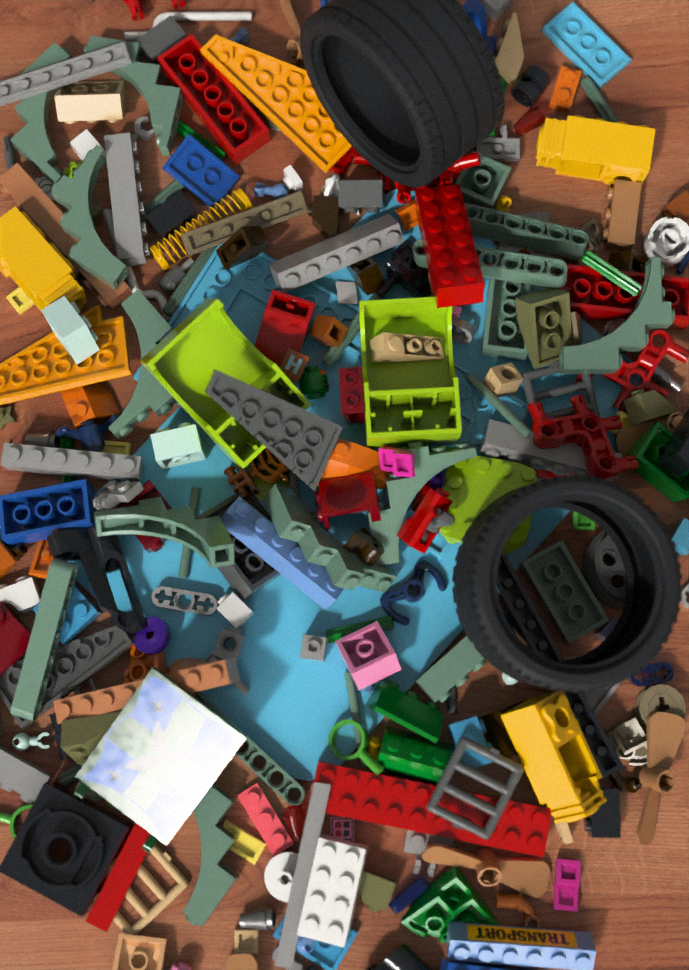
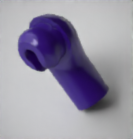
[427,470,446,488]

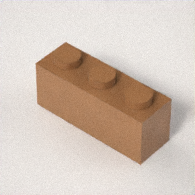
[601,179,642,251]

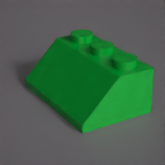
[625,421,689,502]
[367,679,444,743]
[377,726,454,784]

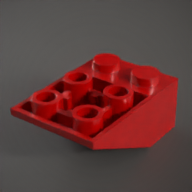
[254,290,316,368]

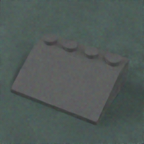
[196,487,281,601]

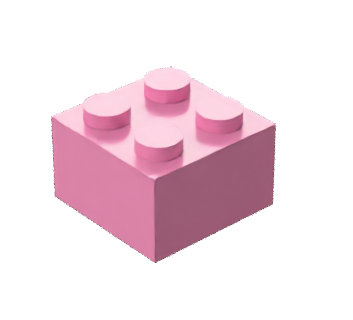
[335,621,401,690]

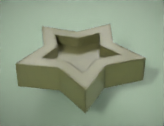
[0,406,15,430]

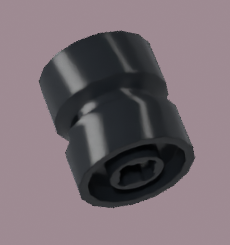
[511,65,551,108]

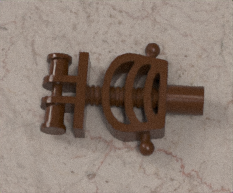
[224,448,289,501]

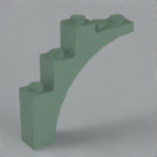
[51,144,129,290]
[559,257,675,374]
[108,290,175,439]
[366,441,477,566]
[264,483,398,593]
[94,497,234,568]

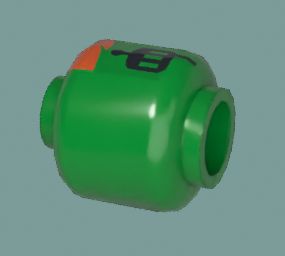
[299,365,329,400]

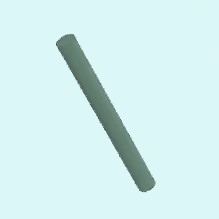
[466,373,533,439]
[178,487,200,578]
[344,672,367,767]

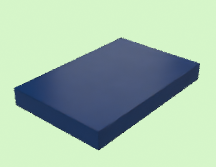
[162,134,240,209]

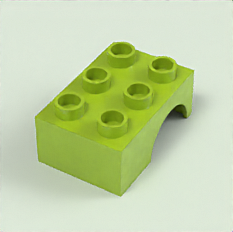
[359,297,462,449]
[140,298,312,469]

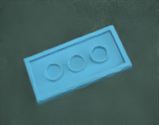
[541,2,632,89]

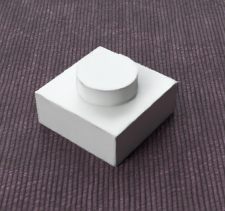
[283,165,303,192]

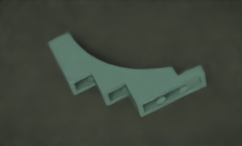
[84,36,184,157]
[10,42,72,184]
[183,783,240,927]

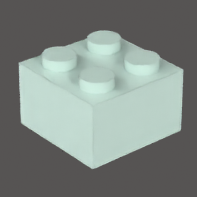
[41,296,100,364]
[150,423,206,469]

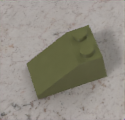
[515,288,573,369]
[61,711,121,765]

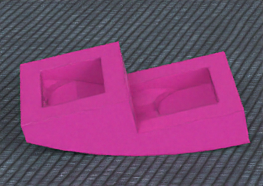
[378,446,415,478]
[553,859,581,912]

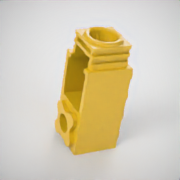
[535,115,655,185]
[0,206,87,312]
[501,690,607,823]

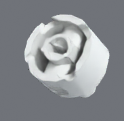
[642,217,689,269]

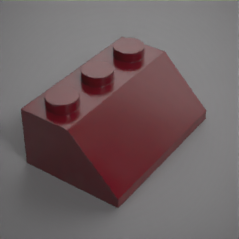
[0,602,31,676]

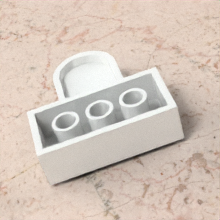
[264,834,369,947]

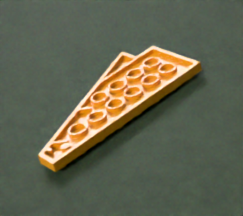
[200,34,352,173]
[0,305,132,405]

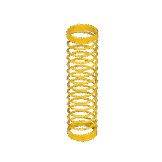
[149,188,253,270]

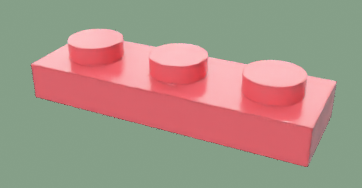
[237,782,294,857]

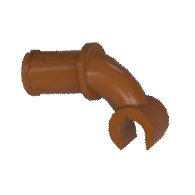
[496,892,541,928]

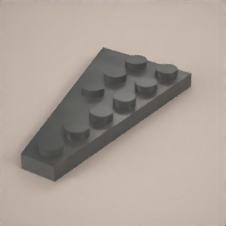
[205,369,343,491]
[0,625,134,729]

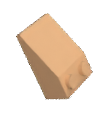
[112,933,167,970]

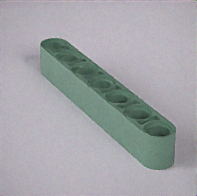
[464,203,589,260]
[413,239,568,288]
[11,558,78,721]
[195,691,305,805]

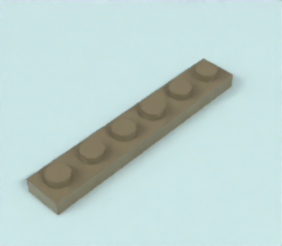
[180,191,308,256]

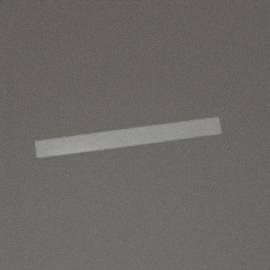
[275,782,331,968]

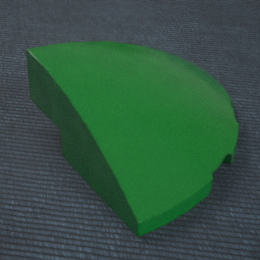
[401,866,500,943]

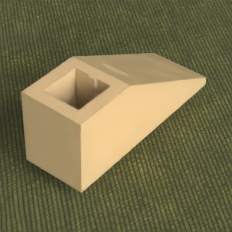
[493,12,524,86]
[370,332,444,363]

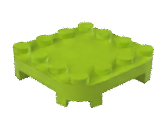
[439,455,538,555]

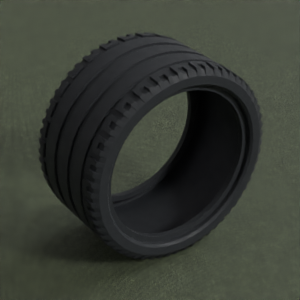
[300,0,505,188]
[452,475,683,692]

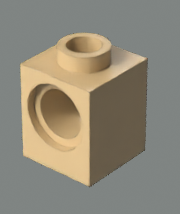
[483,362,523,398]

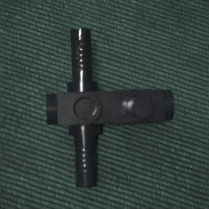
[376,251,432,298]

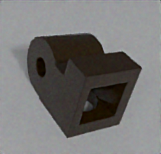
[343,527,384,566]

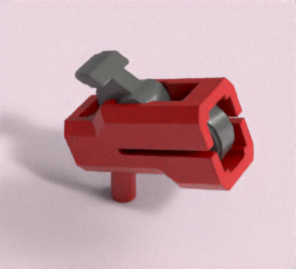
[397,485,454,554]

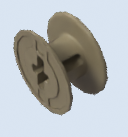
[634,684,686,728]

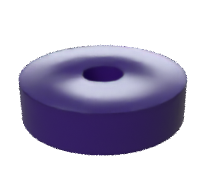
[133,617,171,655]

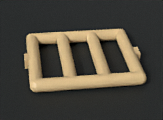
[96,844,189,935]

